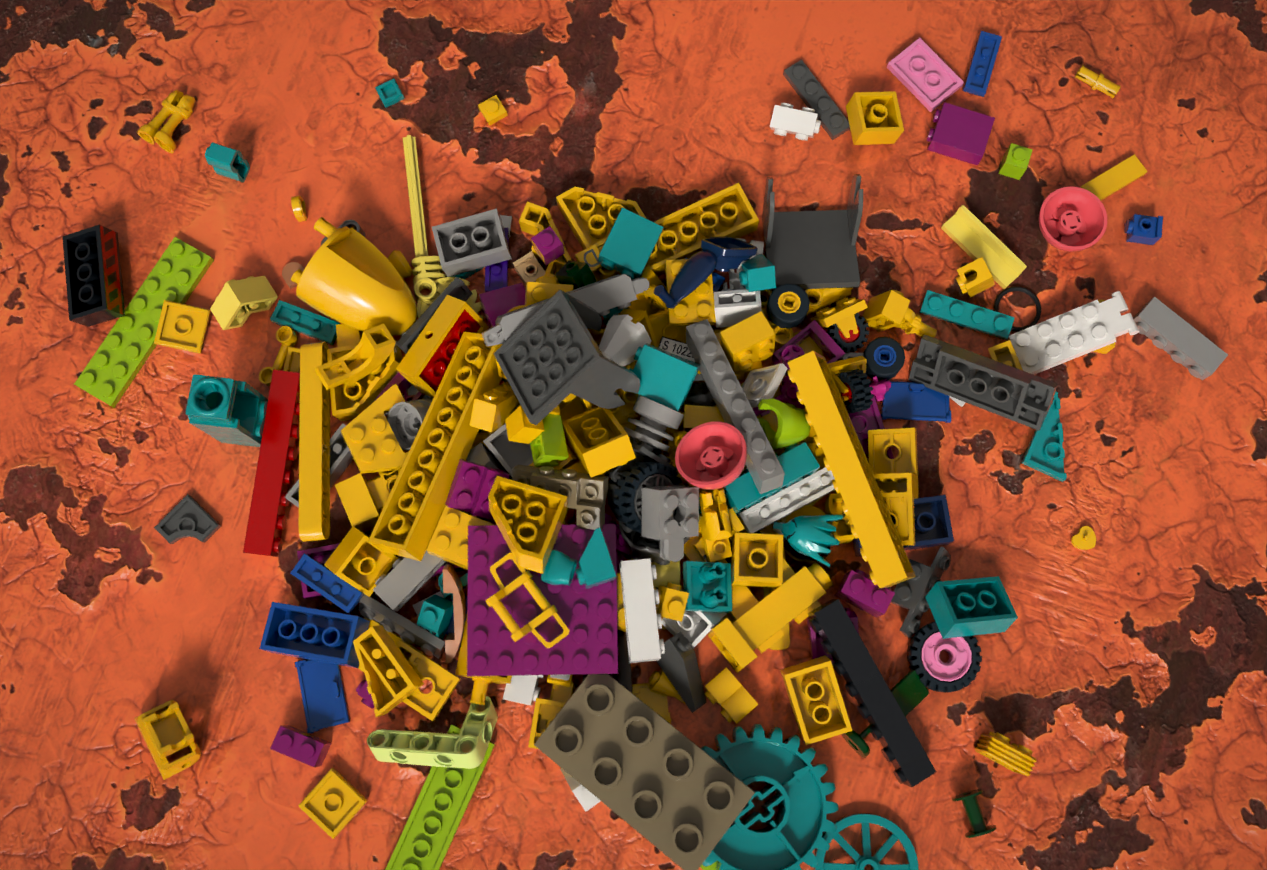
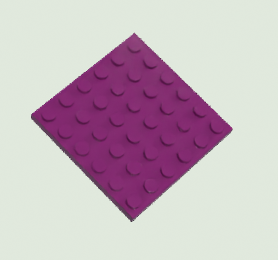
[467,524,618,676]

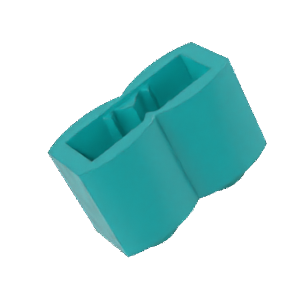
[205,142,250,182]

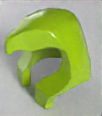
[757,398,811,450]

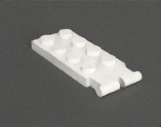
[1009,291,1139,375]

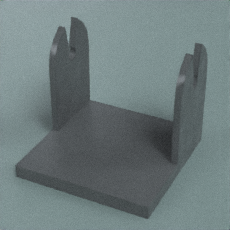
[762,174,863,290]
[494,290,640,425]

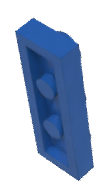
[963,31,1002,97]
[290,553,364,614]

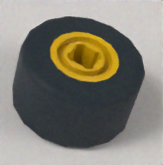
[767,284,810,329]

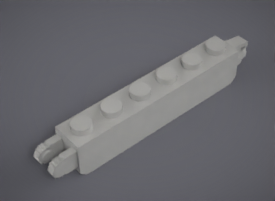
[482,274,650,346]

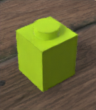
[998,143,1033,180]

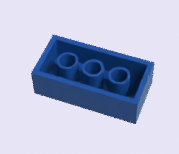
[259,602,370,668]

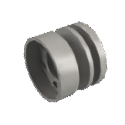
[624,395,684,452]
[387,398,433,450]

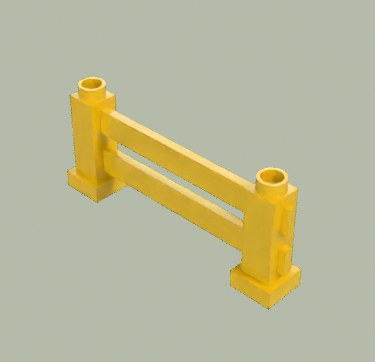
[566,401,832,673]

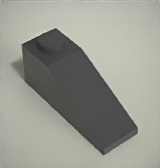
[656,632,706,713]

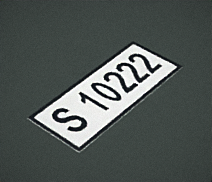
[658,336,696,363]

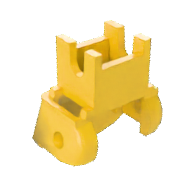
[134,700,201,780]

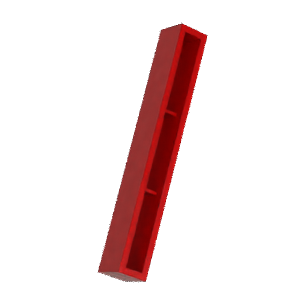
[243,370,300,557]

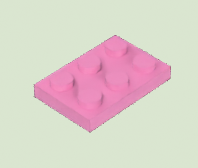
[887,38,964,112]

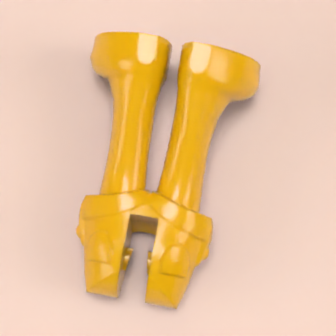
[137,89,195,153]

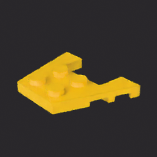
[341,384,408,474]

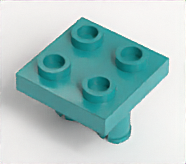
[683,561,732,613]

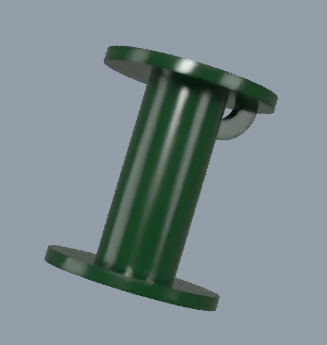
[952,789,997,838]

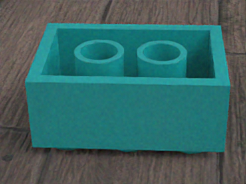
[925,576,1018,639]

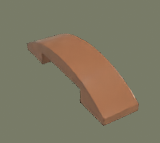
[443,564,467,663]

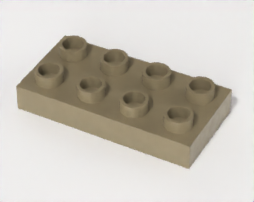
[534,674,755,870]

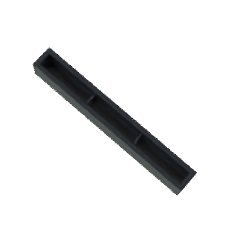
[808,599,936,787]

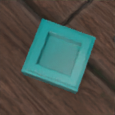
[375,78,405,108]

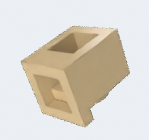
[513,251,545,285]

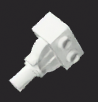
[714,266,761,328]

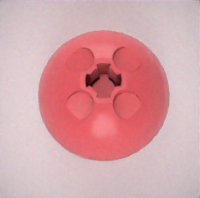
[1038,187,1107,252]
[675,422,747,490]

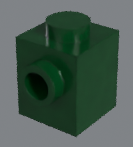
[555,260,597,290]

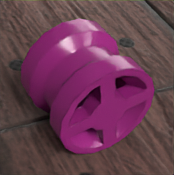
[780,344,805,370]

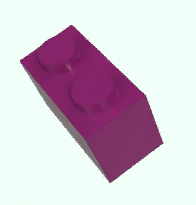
[270,725,331,767]

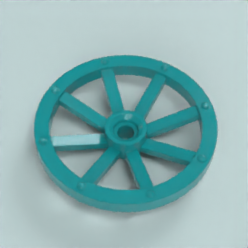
[814,813,919,870]

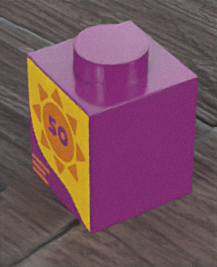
[531,226,564,265]

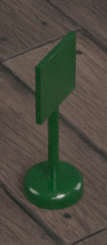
[842,669,929,758]

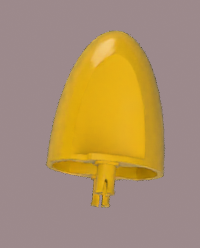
[291,217,417,336]

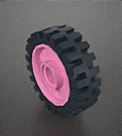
[907,622,982,692]

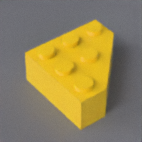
[556,186,647,250]
[326,342,402,421]
[488,476,568,574]

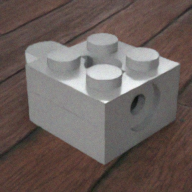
[642,484,699,562]

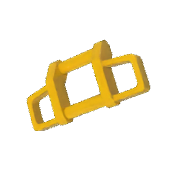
[485,553,570,648]

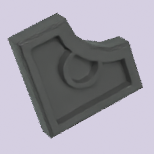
[154,494,221,544]

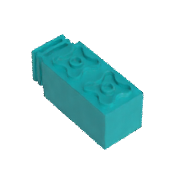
[185,374,268,447]

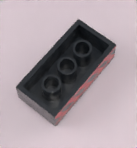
[62,225,125,327]

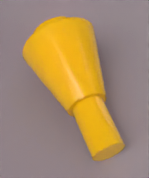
[648,669,686,704]

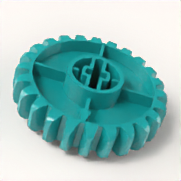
[701,724,839,870]

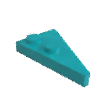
[1021,391,1067,482]

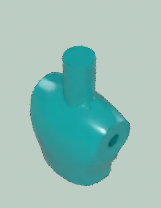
[541,550,577,585]

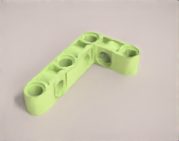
[367,696,498,769]

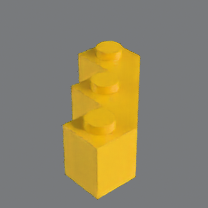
[519,202,572,284]
[505,397,575,444]

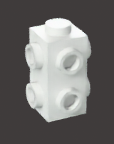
[770,103,821,141]

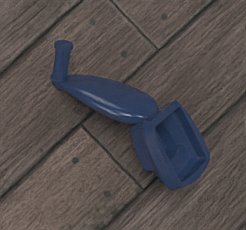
[654,236,758,309]

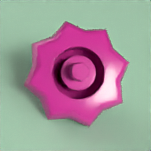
[869,376,891,401]

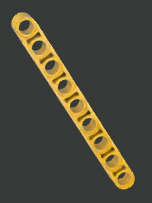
[299,342,330,542]

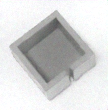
[483,423,533,477]

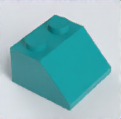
[575,528,616,589]

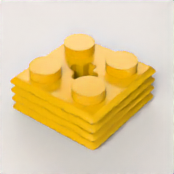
[974,731,1037,776]

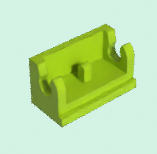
[530,414,569,467]

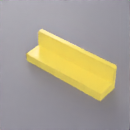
[941,205,1027,289]

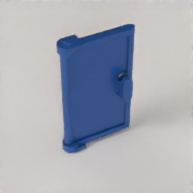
[881,381,952,423]
[295,660,350,734]

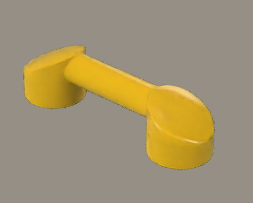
[259,326,297,386]

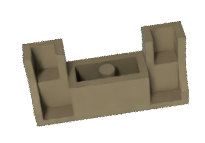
[512,465,608,530]

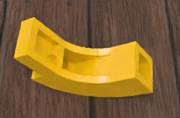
[315,323,396,390]

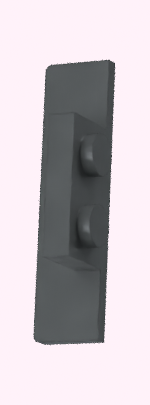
[891,547,951,638]

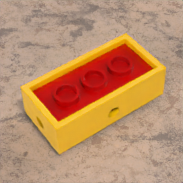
[396,295,489,398]

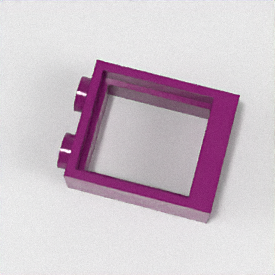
[772,320,845,376]

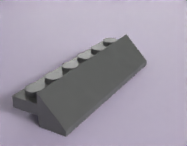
[908,335,1058,431]

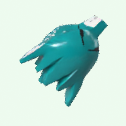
[773,515,843,567]

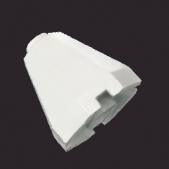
[599,314,652,367]

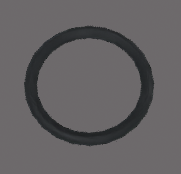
[994,287,1041,332]

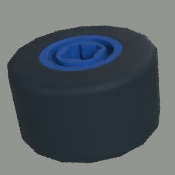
[863,337,905,380]

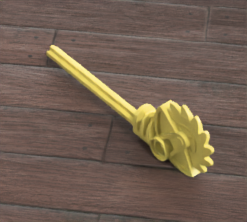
[402,135,484,320]

